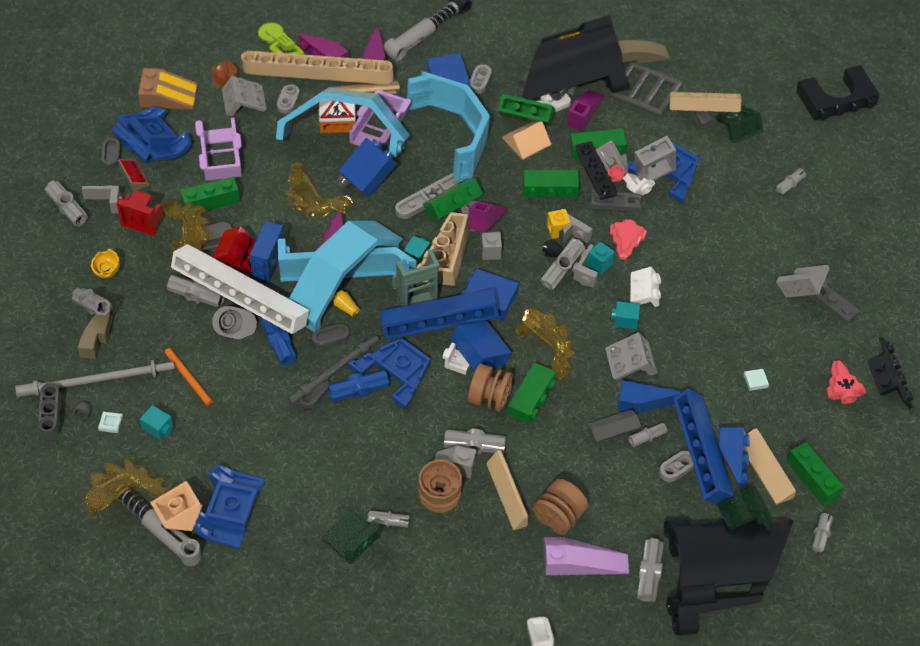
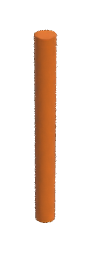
[164,348,213,406]

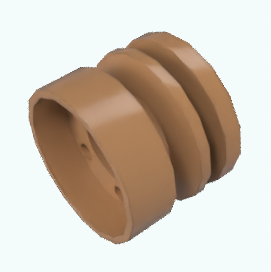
[468,364,513,413]
[419,460,462,513]
[533,479,588,535]

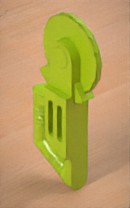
[258,23,305,55]

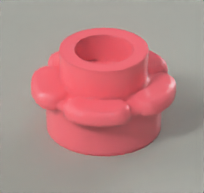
[608,165,625,182]

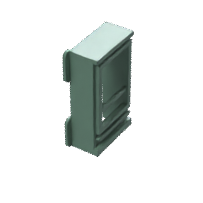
[392,249,440,307]

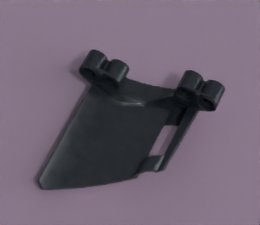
[522,15,629,100]
[664,517,793,636]

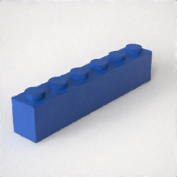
[381,288,499,340]
[673,388,734,505]

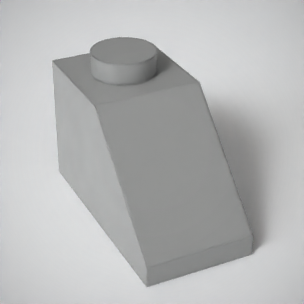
[480,229,502,260]
[434,445,476,478]

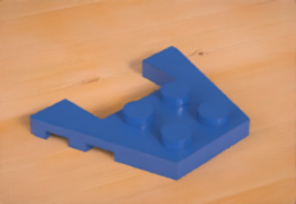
[627,142,699,203]
[349,338,431,410]

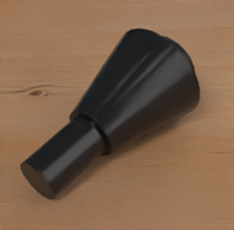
[542,239,564,258]

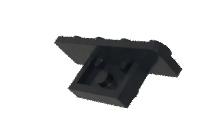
[575,141,617,200]
[868,337,914,409]

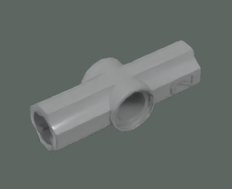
[45,180,88,227]
[540,238,585,290]
[167,275,225,308]
[72,288,110,316]
[444,429,506,455]
[637,538,663,602]

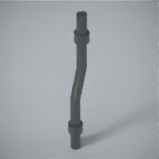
[288,335,379,405]

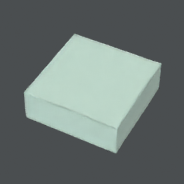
[744,369,769,391]
[98,412,123,433]

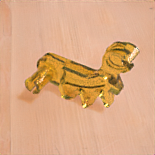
[284,162,355,218]
[164,200,211,251]
[516,308,575,379]
[84,459,171,514]

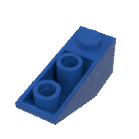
[617,381,681,413]
[719,428,750,491]

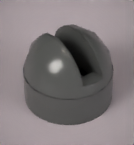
[336,174,351,189]
[73,402,90,419]

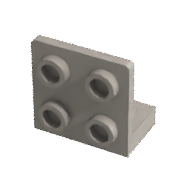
[222,76,267,116]
[776,265,830,298]
[605,332,657,380]

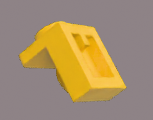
[547,209,570,239]

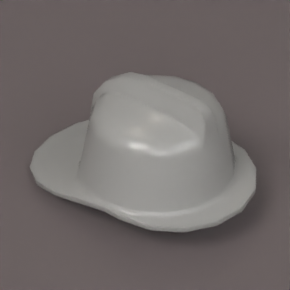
[212,306,257,339]

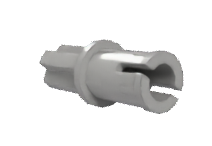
[776,168,806,195]
[628,423,668,448]
[368,511,409,528]
[812,513,833,552]

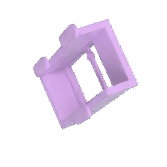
[349,89,411,151]
[195,118,242,181]

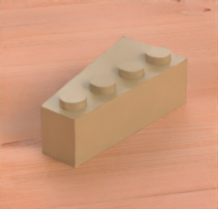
[416,212,471,286]

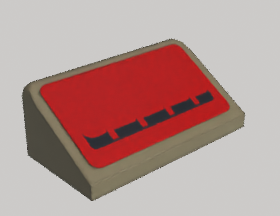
[118,159,150,191]

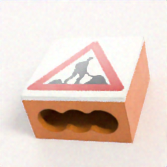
[319,100,355,133]

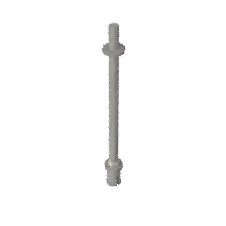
[15,360,175,398]

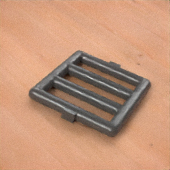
[609,62,682,116]

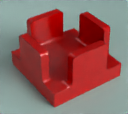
[116,190,163,236]

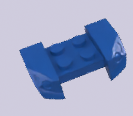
[117,106,191,160]
[194,465,265,549]

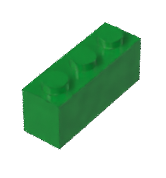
[497,94,555,127]
[569,129,627,161]
[523,170,579,199]
[180,176,240,216]
[422,178,483,220]
[507,363,557,425]
[787,442,844,507]

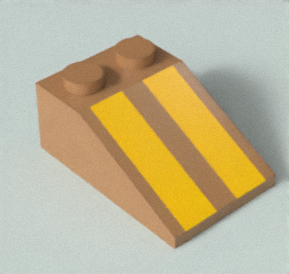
[138,68,197,110]

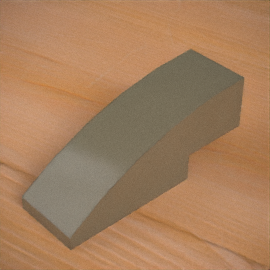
[618,40,670,64]
[78,302,114,359]

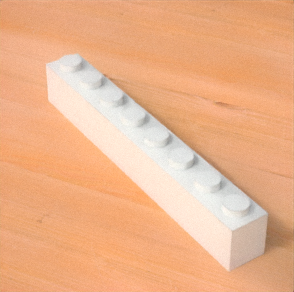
[171,244,309,334]

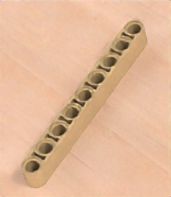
[241,51,394,84]

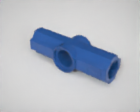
[112,121,155,163]
[261,317,296,366]
[328,370,389,402]

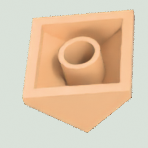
[502,121,551,160]
[150,481,202,531]

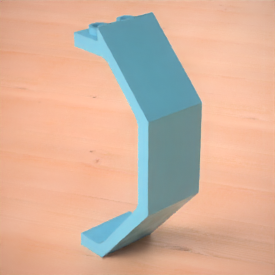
[407,71,490,181]
[276,87,410,157]
[289,221,403,332]

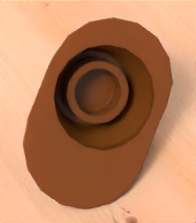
[212,60,241,87]

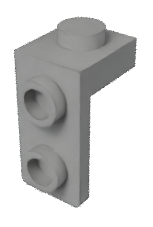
[82,185,123,213]
[572,244,598,288]

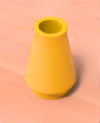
[332,290,360,317]

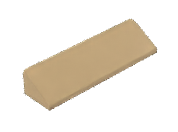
[331,81,400,94]
[670,92,741,112]
[746,428,796,505]
[486,450,528,530]

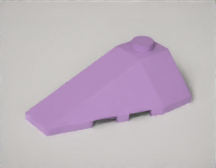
[543,537,629,575]

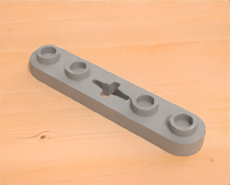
[395,173,473,219]

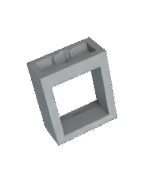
[635,136,676,181]

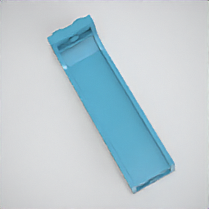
[278,239,416,297]

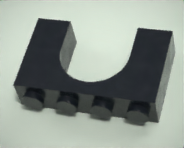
[796,65,880,121]

